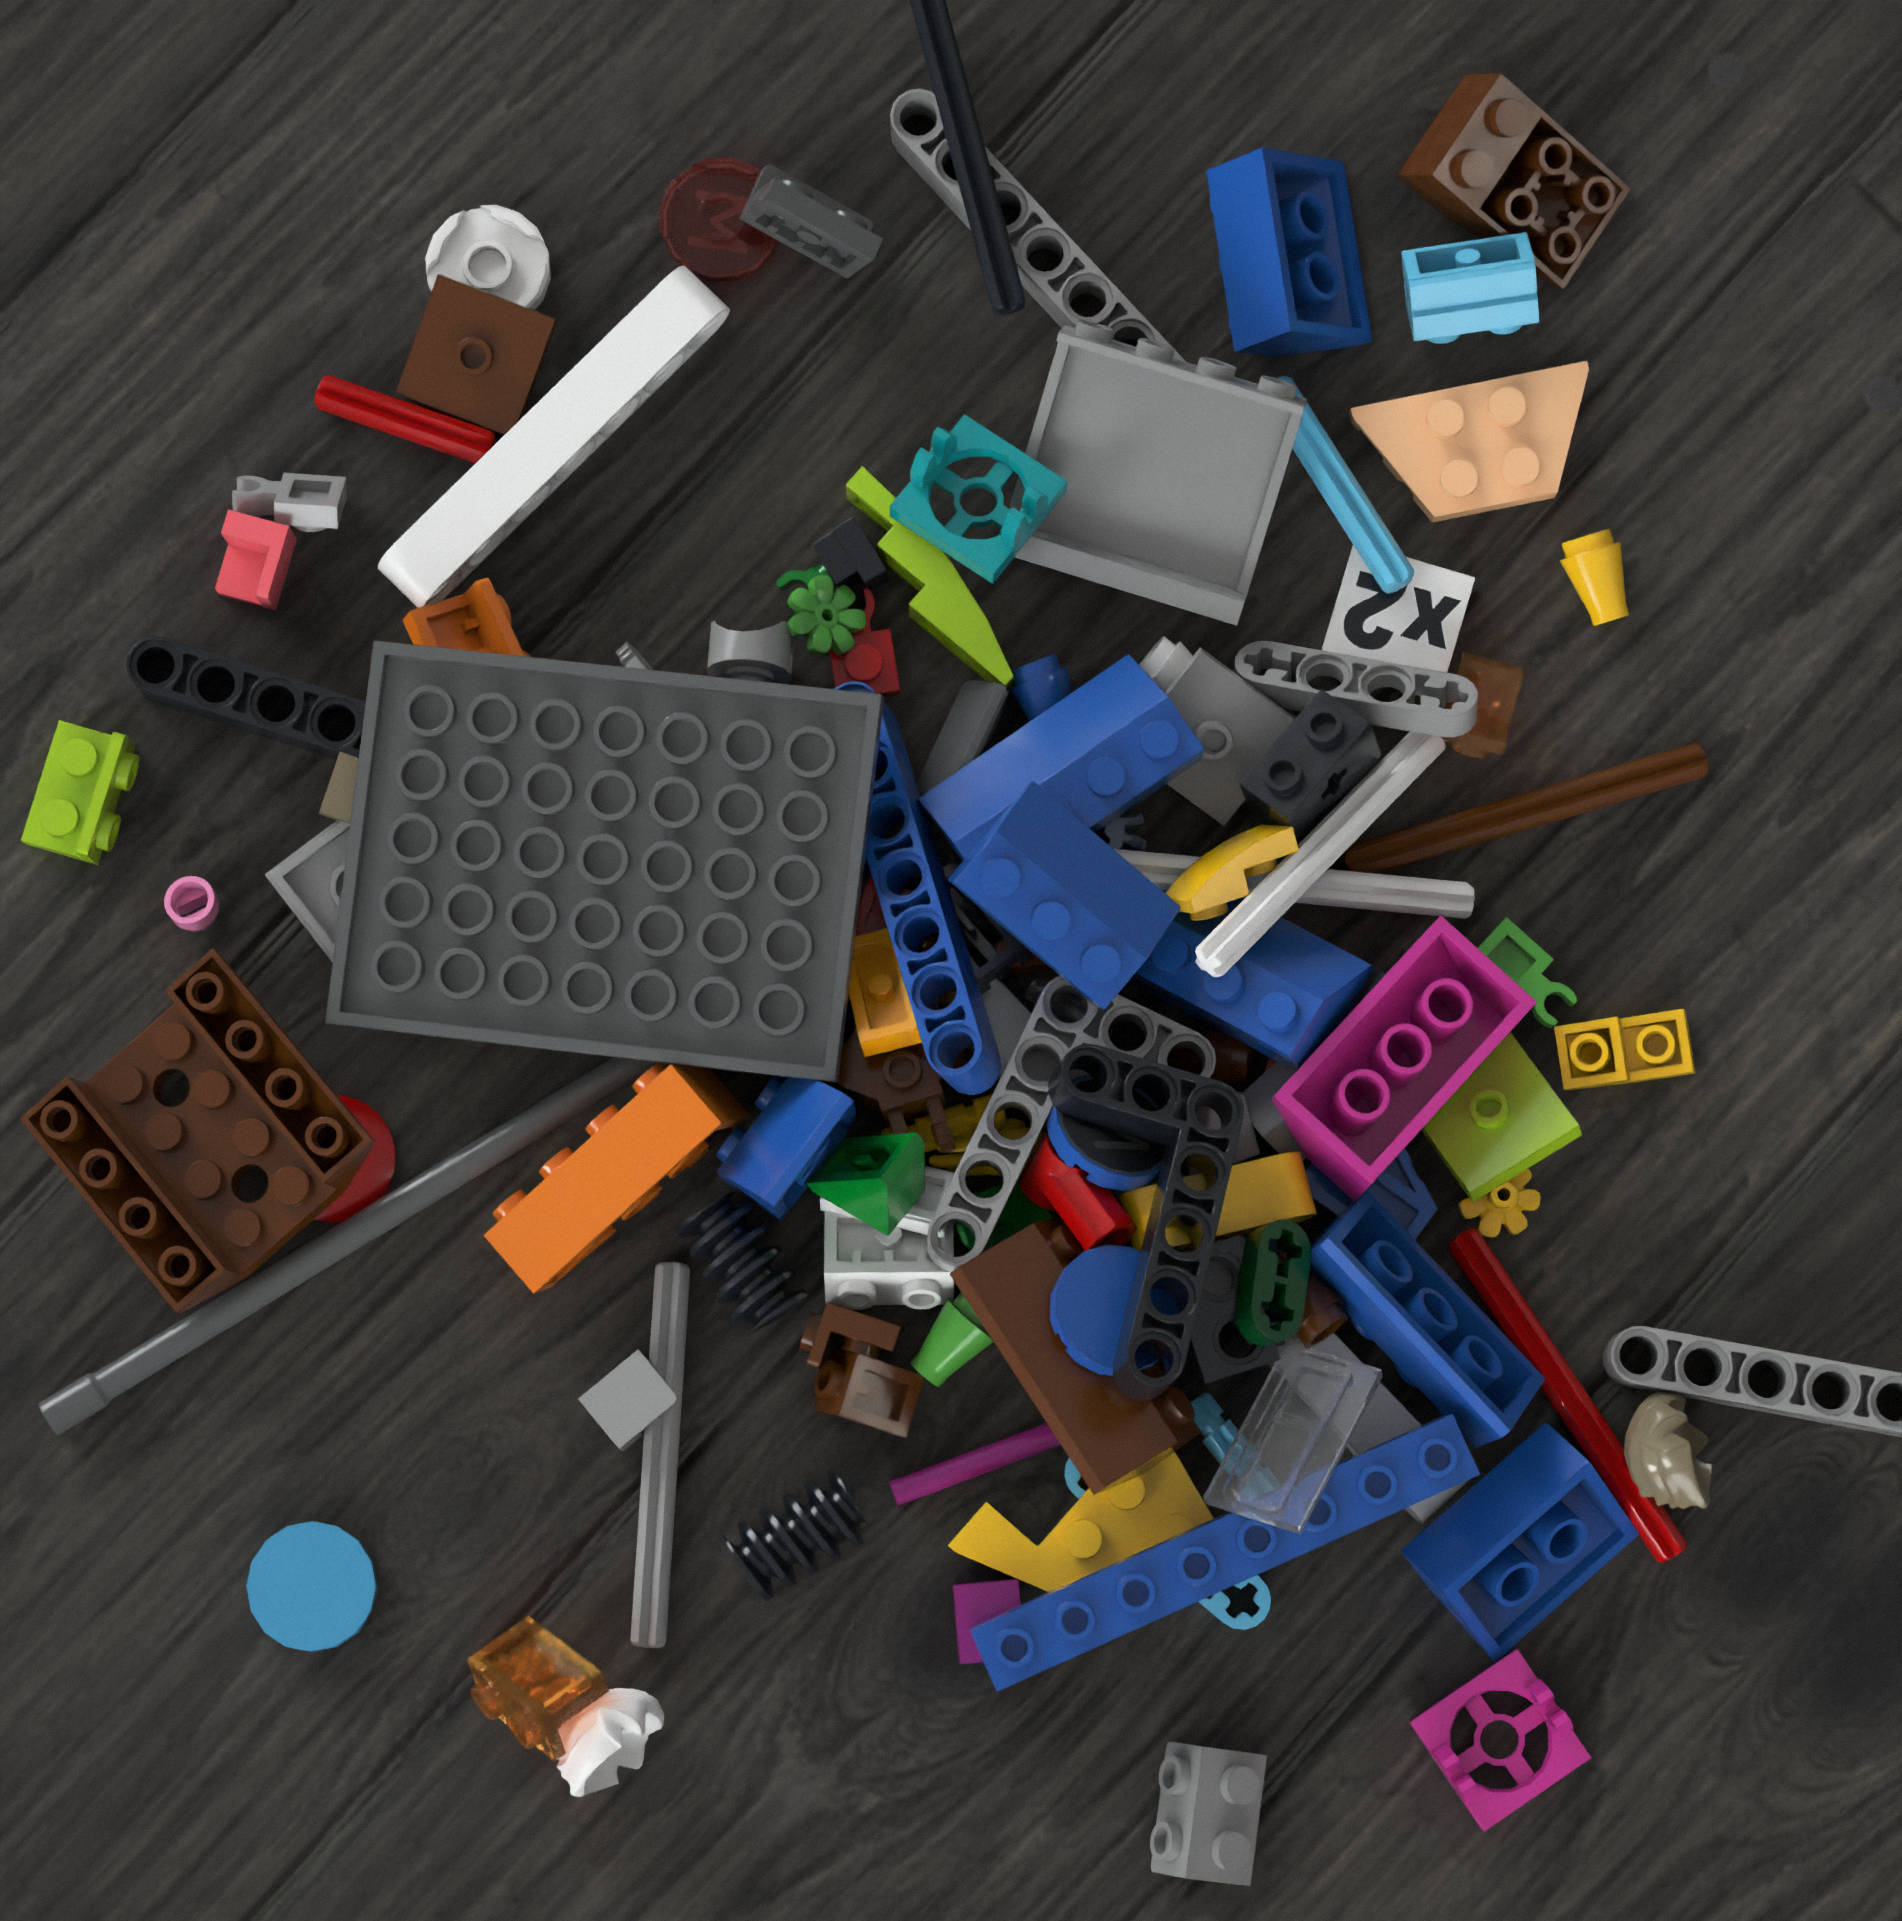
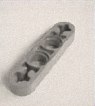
[1235,641,1478,738]

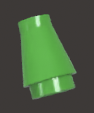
[910,1292,994,1387]

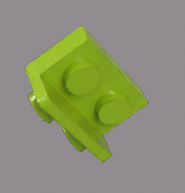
[21,720,140,865]

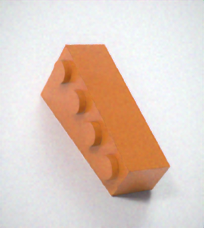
[483,1062,751,1294]

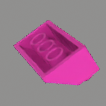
[1271,915,1537,1202]

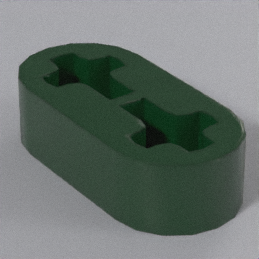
[1236,1220,1311,1346]

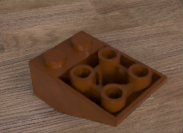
[1397,73,1631,289]

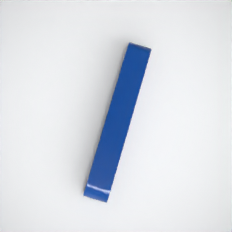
[835,681,1001,1095]

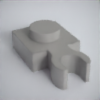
[232,473,347,532]

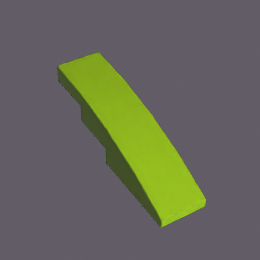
[846,466,1014,692]

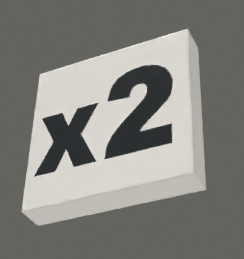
[1321,545,1475,673]

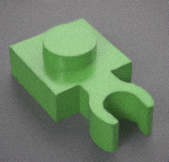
[1478,917,1577,1028]

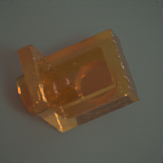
[1442,652,1524,758]

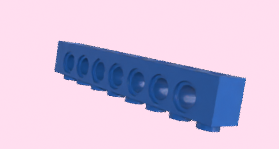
[968,1414,1480,1692]

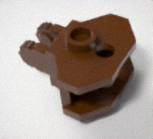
[838,1028,967,1153]

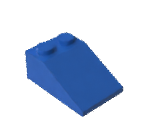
[716,1076,857,1223]

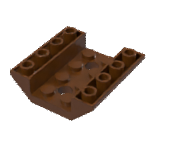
[19,948,376,1314]

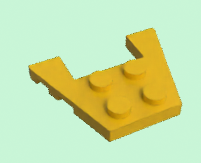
[948,1452,1213,1592]

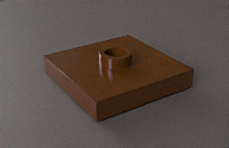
[396,274,559,435]

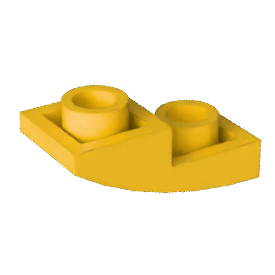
[1165,824,1299,921]
[1554,1008,1696,1091]

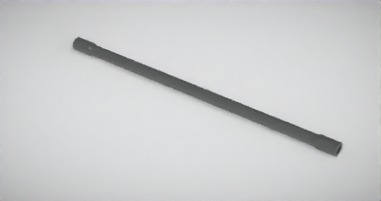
[38,1057,658,1436]

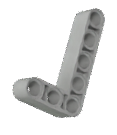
[926,976,1216,1272]

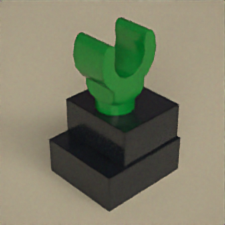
[777,516,891,615]

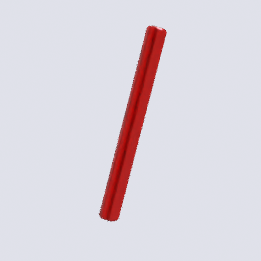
[1448,1227,1687,1563]

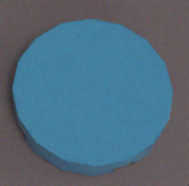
[246,1521,379,1652]

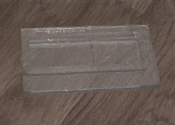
[1204,1341,1383,1534]

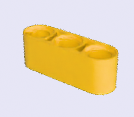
[1119,1151,1317,1252]

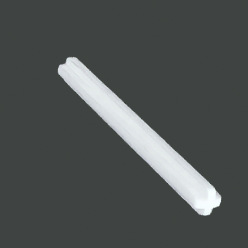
[1195,731,1446,977]
[1114,849,1475,919]

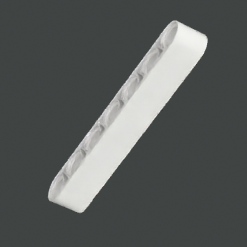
[378,265,730,608]

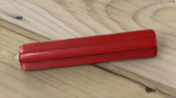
[314,375,496,464]

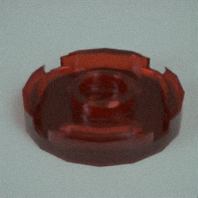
[659,157,780,283]

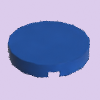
[1050,1245,1177,1376]

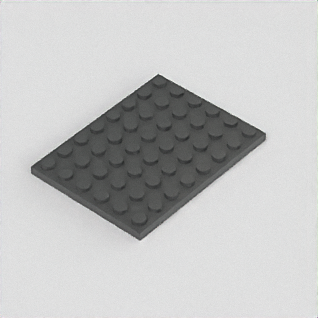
[325,640,884,1083]

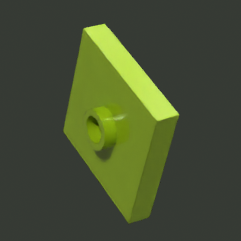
[1421,1032,1582,1202]

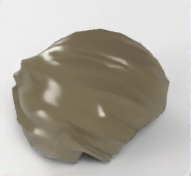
[1624,1391,1712,1509]

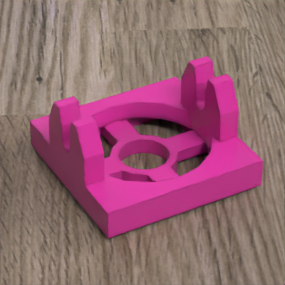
[1409,1649,1591,1832]

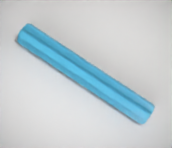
[1278,375,1414,594]

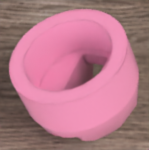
[164,876,219,932]

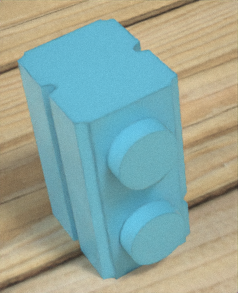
[1401,232,1539,344]

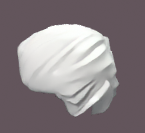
[553,1688,664,1797]

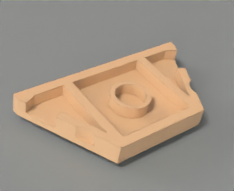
[1349,361,1589,523]

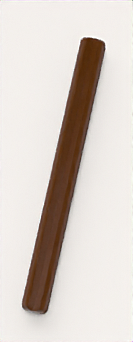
[1342,743,1709,874]

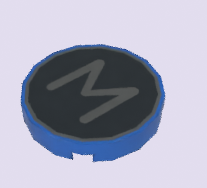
[1046,1075,1166,1191]

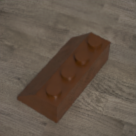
[950,1216,1202,1495]

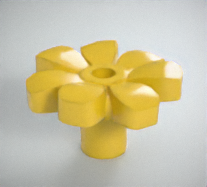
[1458,1169,1540,1238]

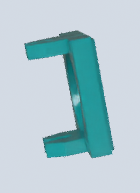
[890,414,1068,584]

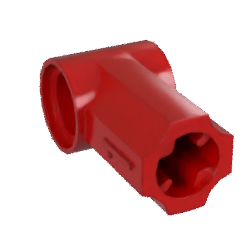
[1020,1132,1137,1251]

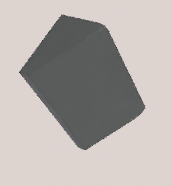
[917,680,1009,796]

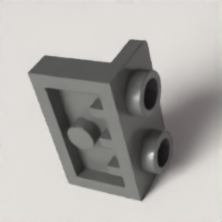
[739,164,883,279]

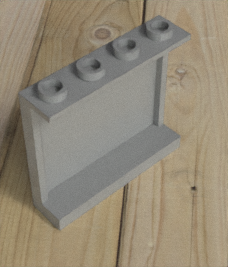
[999,320,1308,626]

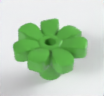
[787,575,866,656]

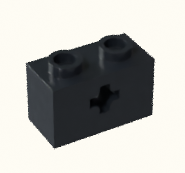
[1239,689,1381,845]

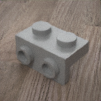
[1150,1742,1267,1886]

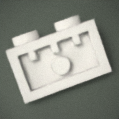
[824,1210,954,1310]

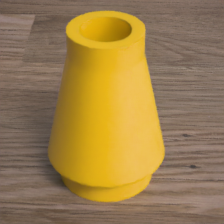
[1560,528,1630,626]

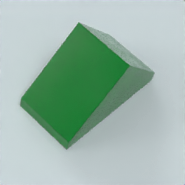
[806,1132,925,1236]

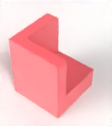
[215,509,297,611]

